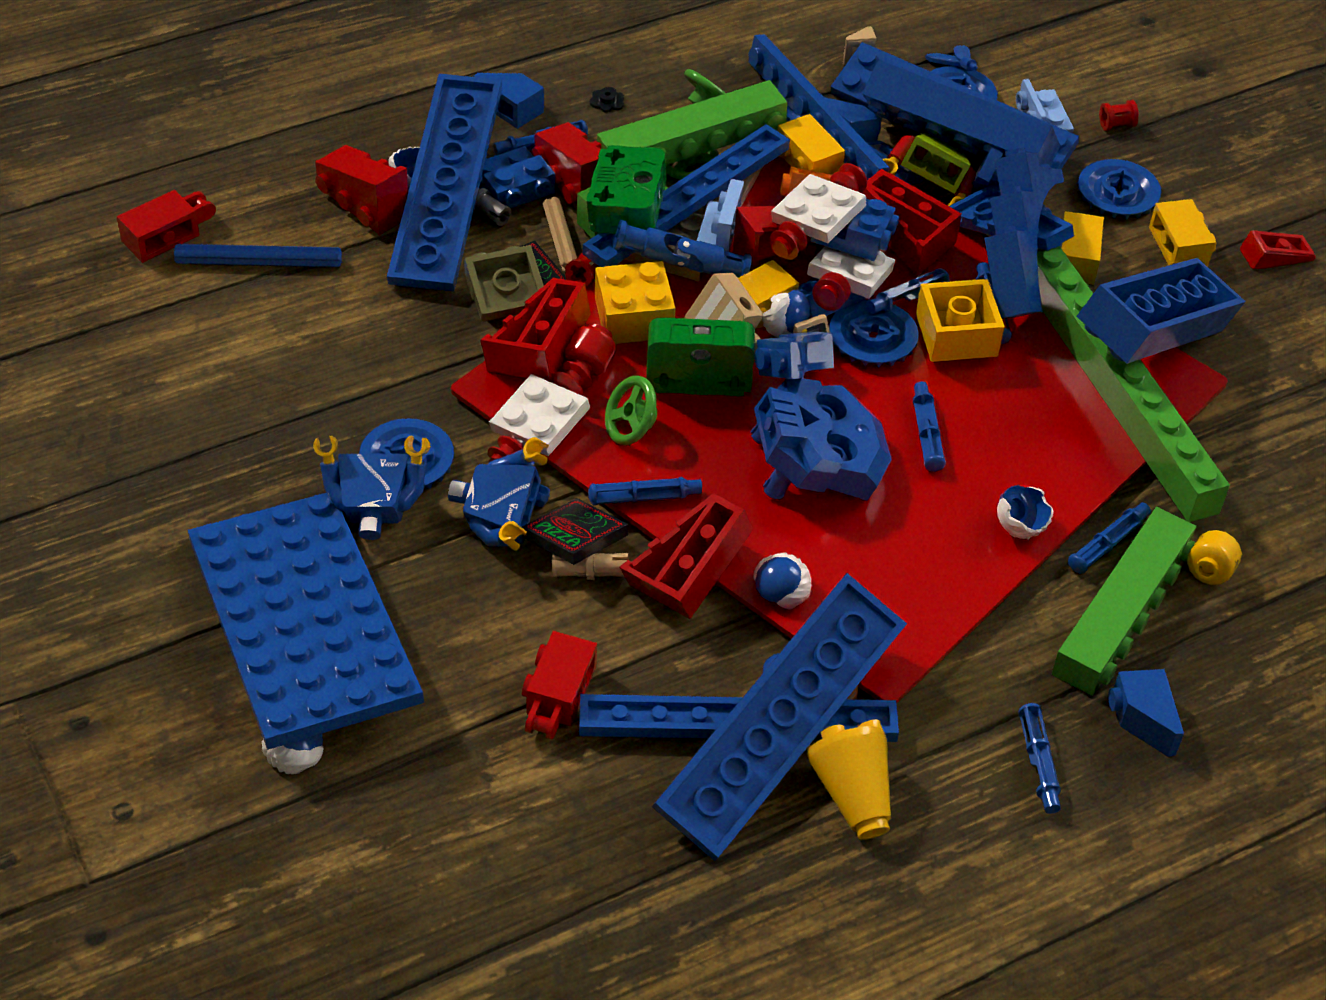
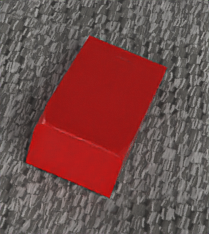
[1240,231,1316,269]

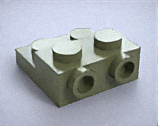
[464,245,544,322]

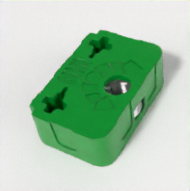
[587,145,666,234]
[646,317,755,397]

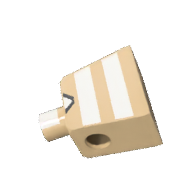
[684,273,763,351]

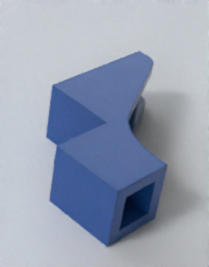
[755,332,834,379]

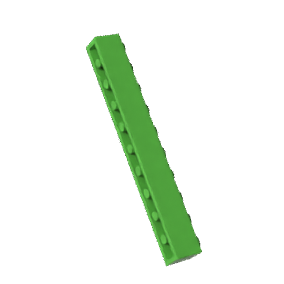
[1037,246,1230,522]

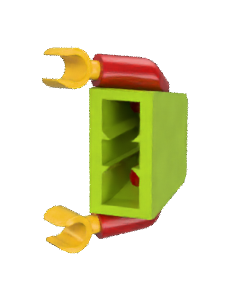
[882,133,976,206]

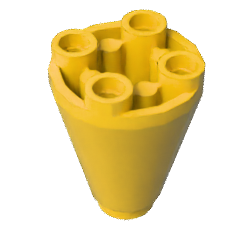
[807,720,891,840]

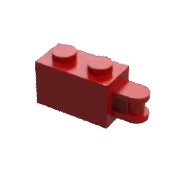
[116,189,216,263]
[522,631,597,739]

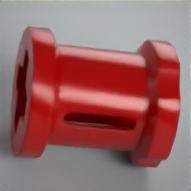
[1099,100,1139,131]
[565,252,600,287]

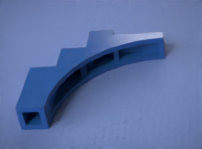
[984,148,1064,319]

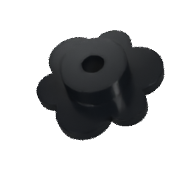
[590,87,624,112]

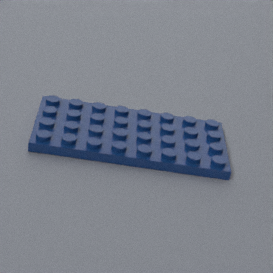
[188,493,424,750]

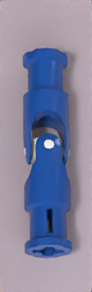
[613,220,752,278]

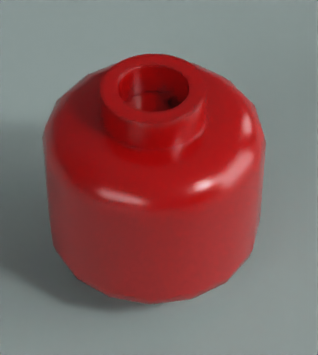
[565,323,616,376]

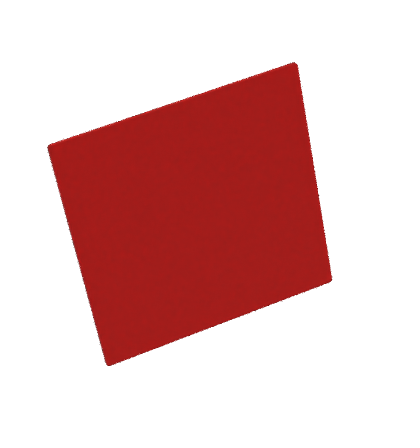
[451,156,1228,704]

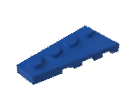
[949,183,1074,251]

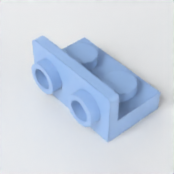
[1016,79,1074,133]
[697,179,744,252]

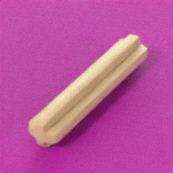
[543,197,578,272]

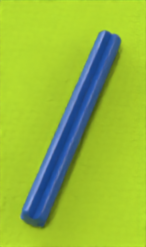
[174,244,342,267]

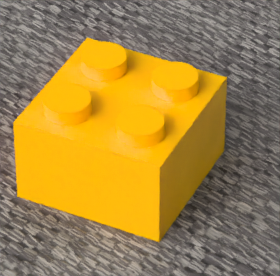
[595,261,676,344]
[916,279,1004,362]

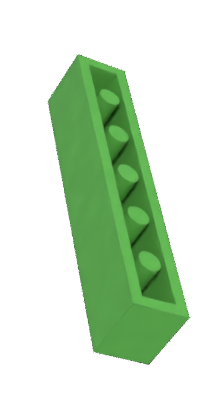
[597,80,788,165]
[1051,507,1196,696]

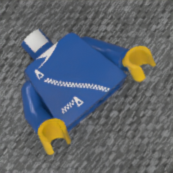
[313,436,431,540]
[448,437,549,551]

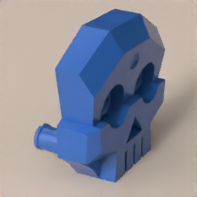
[751,378,892,501]

